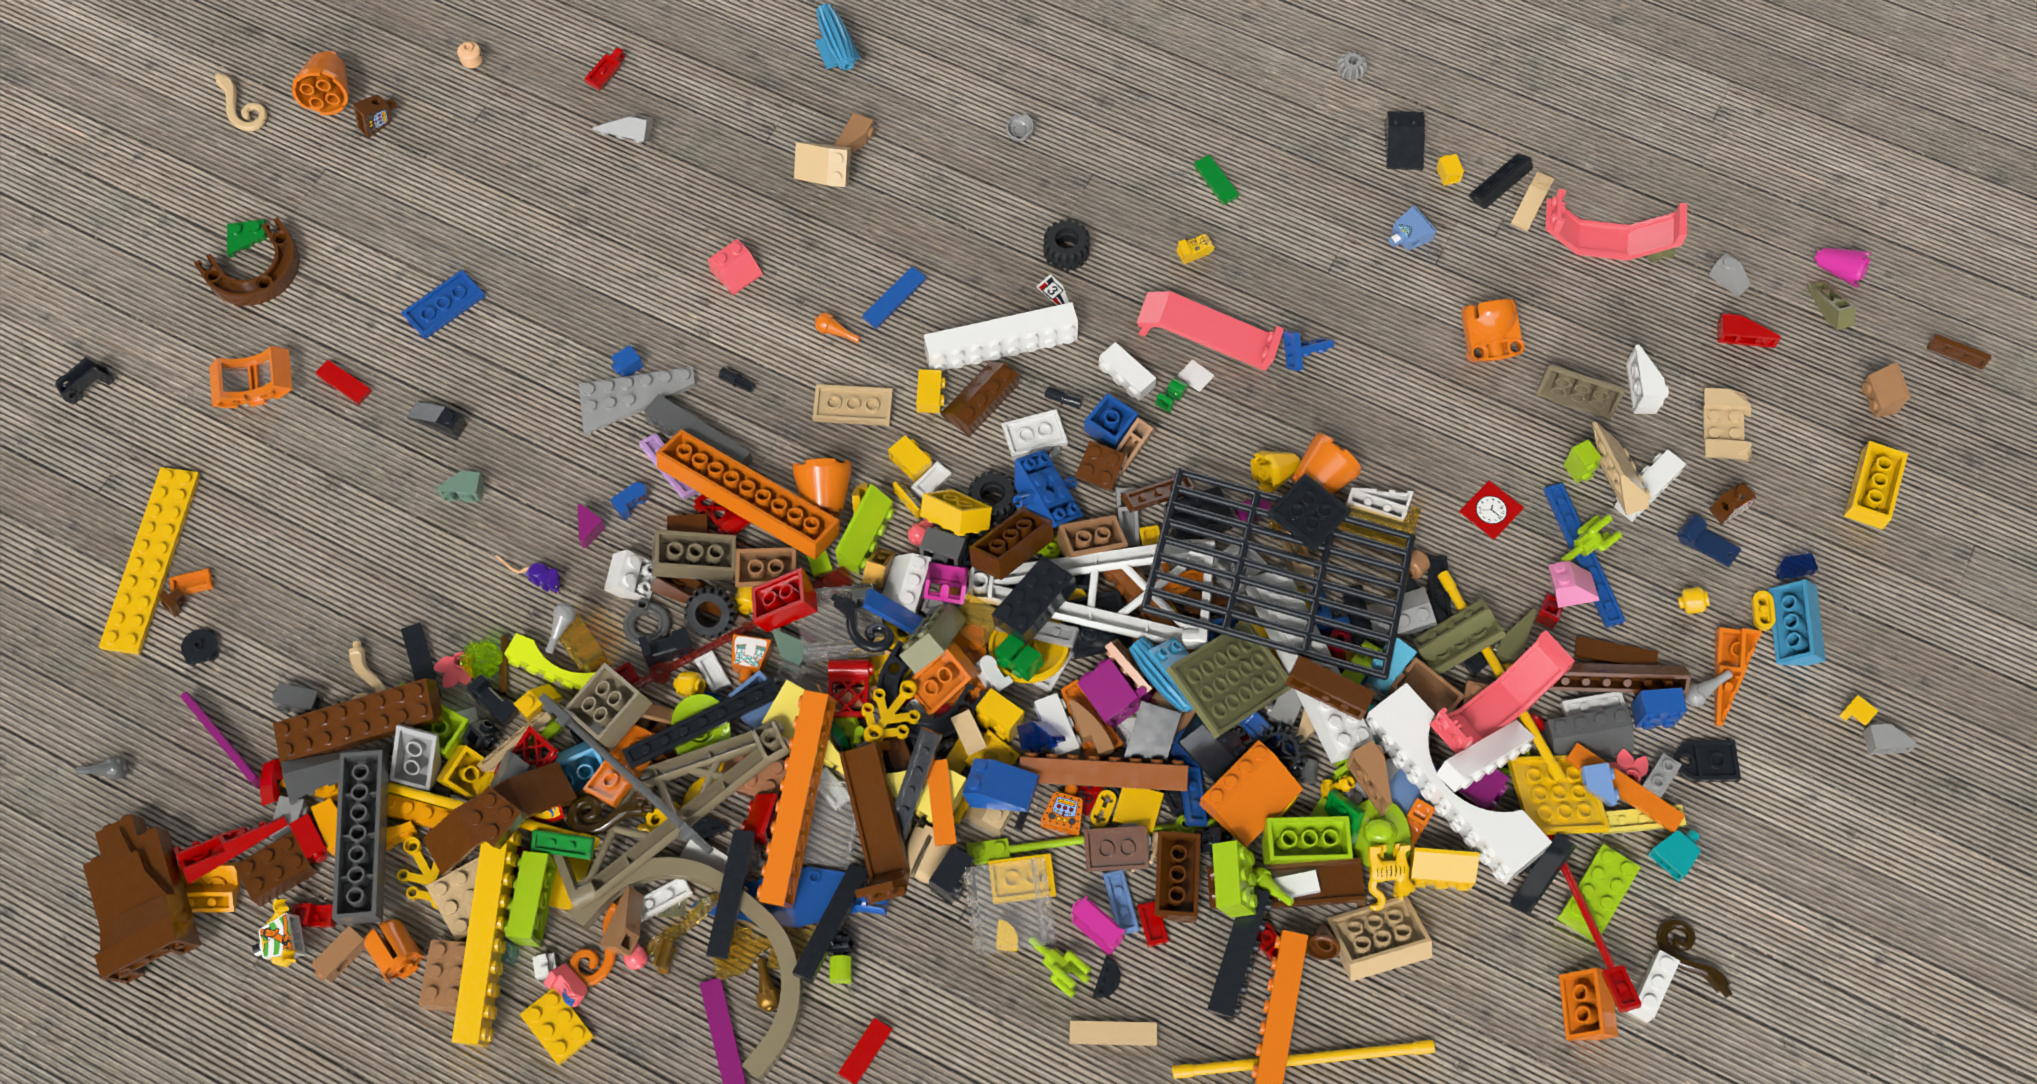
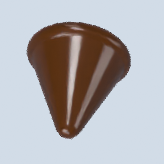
[1306,923,1341,960]

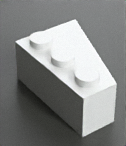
[1346,488,1414,529]

